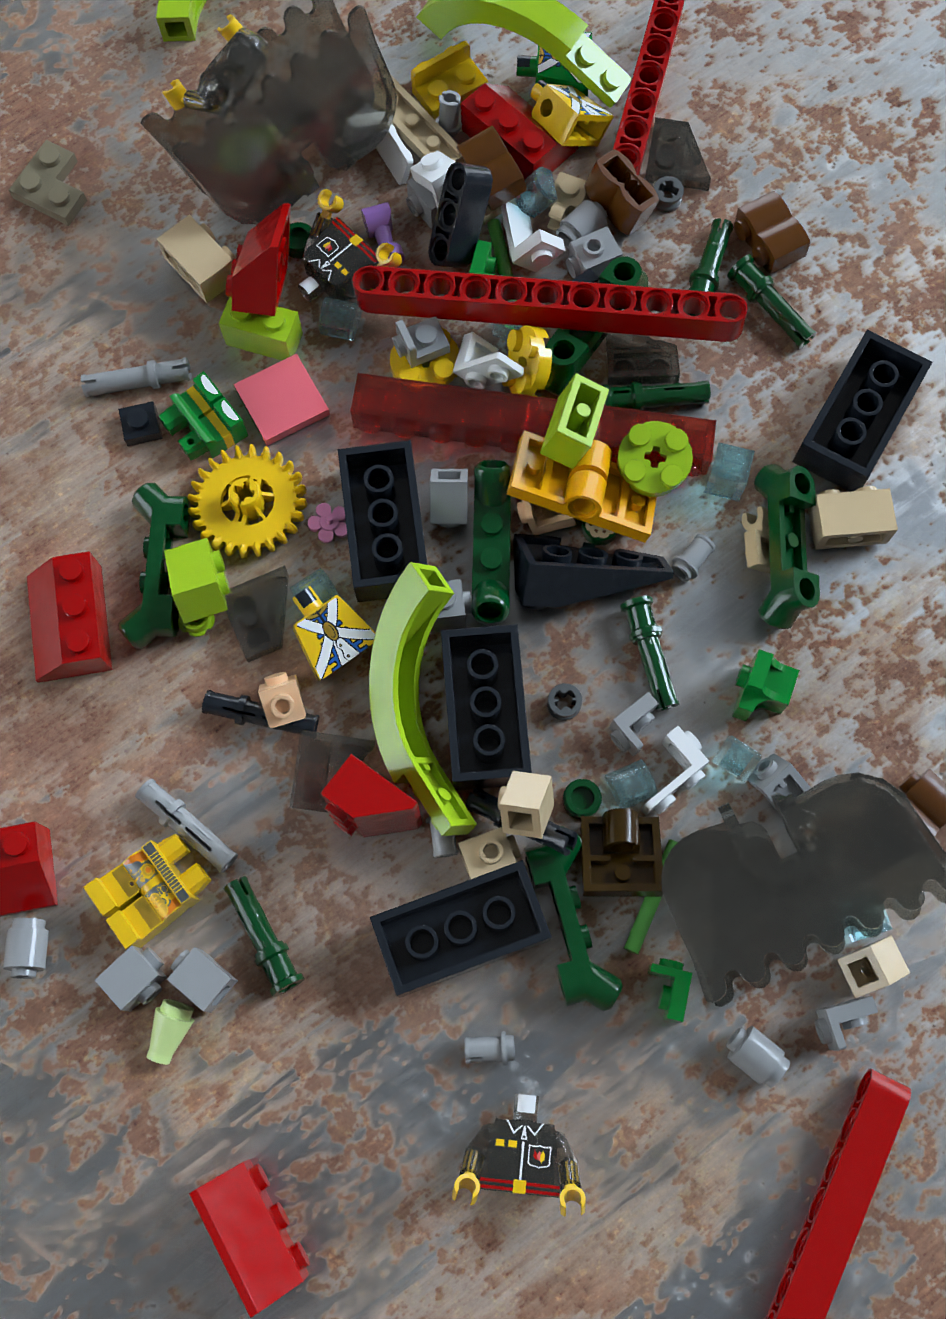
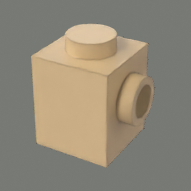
[498,771,554,839]
[458,827,521,879]
[837,935,910,998]

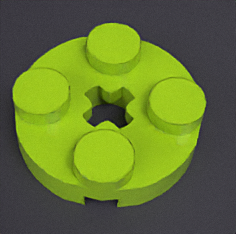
[617,421,693,497]

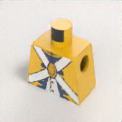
[530,80,614,147]
[292,586,376,681]

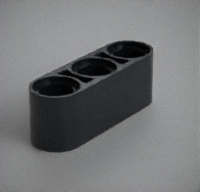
[428,162,493,268]

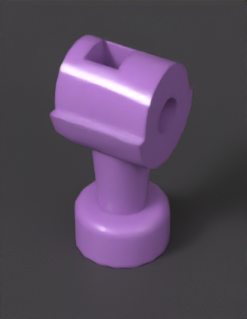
[361,202,405,264]

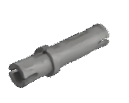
[81,357,192,398]
[135,779,238,873]

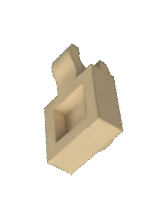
[547,172,588,231]
[742,506,770,574]

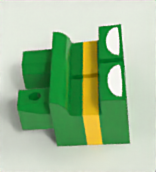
[159,371,249,461]

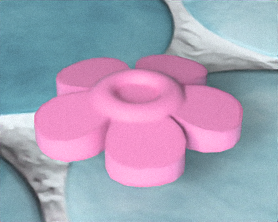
[308,503,347,543]

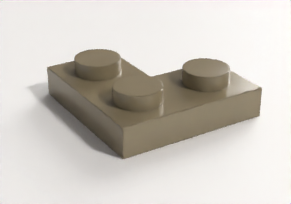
[9,140,87,226]

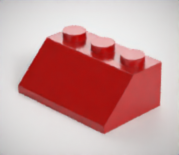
[461,83,579,190]
[226,203,291,316]
[27,551,112,683]
[320,754,423,838]
[0,821,58,917]
[189,1159,310,1318]

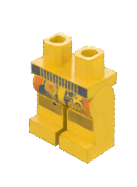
[83,834,212,950]

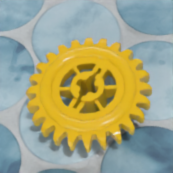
[187,444,308,558]

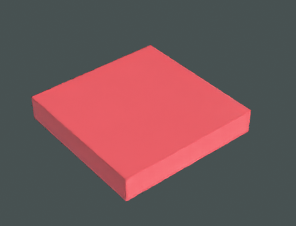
[234,353,330,446]

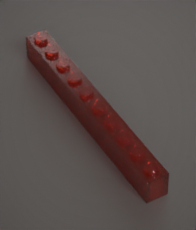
[350,373,717,477]

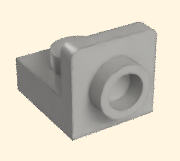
[392,316,450,368]
[609,692,659,756]
[747,754,817,821]
[815,996,878,1051]

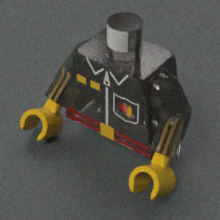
[162,14,269,121]
[298,189,402,303]
[452,1093,586,1216]

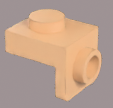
[517,500,576,535]
[258,672,306,728]

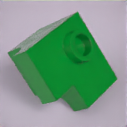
[732,649,800,721]

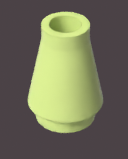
[146,999,194,1065]

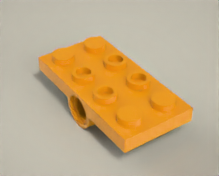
[507,430,657,543]

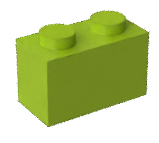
[218,297,303,361]
[540,373,609,469]
[164,538,231,624]

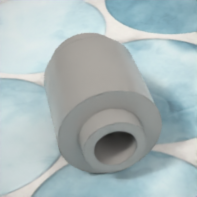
[556,200,607,250]
[3,918,49,979]
[726,1026,790,1088]

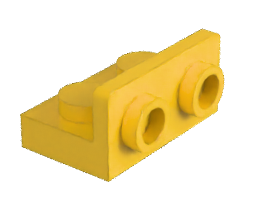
[411,40,488,120]

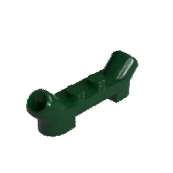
[544,256,648,396]
[471,460,511,625]
[754,464,820,629]
[118,483,190,649]
[524,826,623,1011]

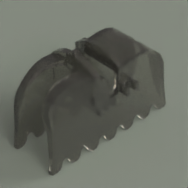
[140,0,397,225]
[662,772,946,1007]

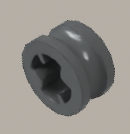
[653,176,684,212]
[547,683,582,721]

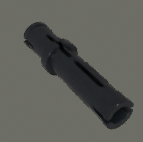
[202,690,320,739]
[466,787,578,856]

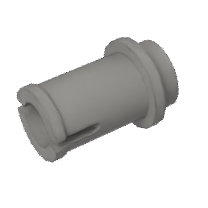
[436,90,462,137]
[671,534,715,581]
[425,816,459,858]
[465,1031,515,1065]

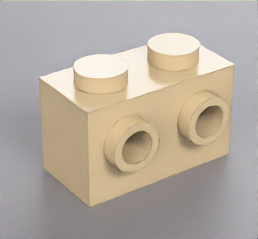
[157,214,236,303]
[808,486,898,550]

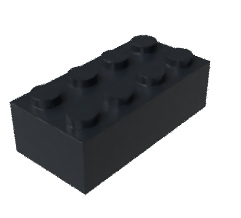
[792,329,933,492]
[337,440,427,603]
[441,624,532,791]
[370,860,552,998]

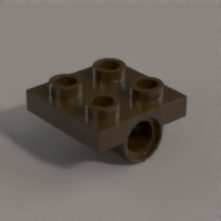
[580,808,664,897]

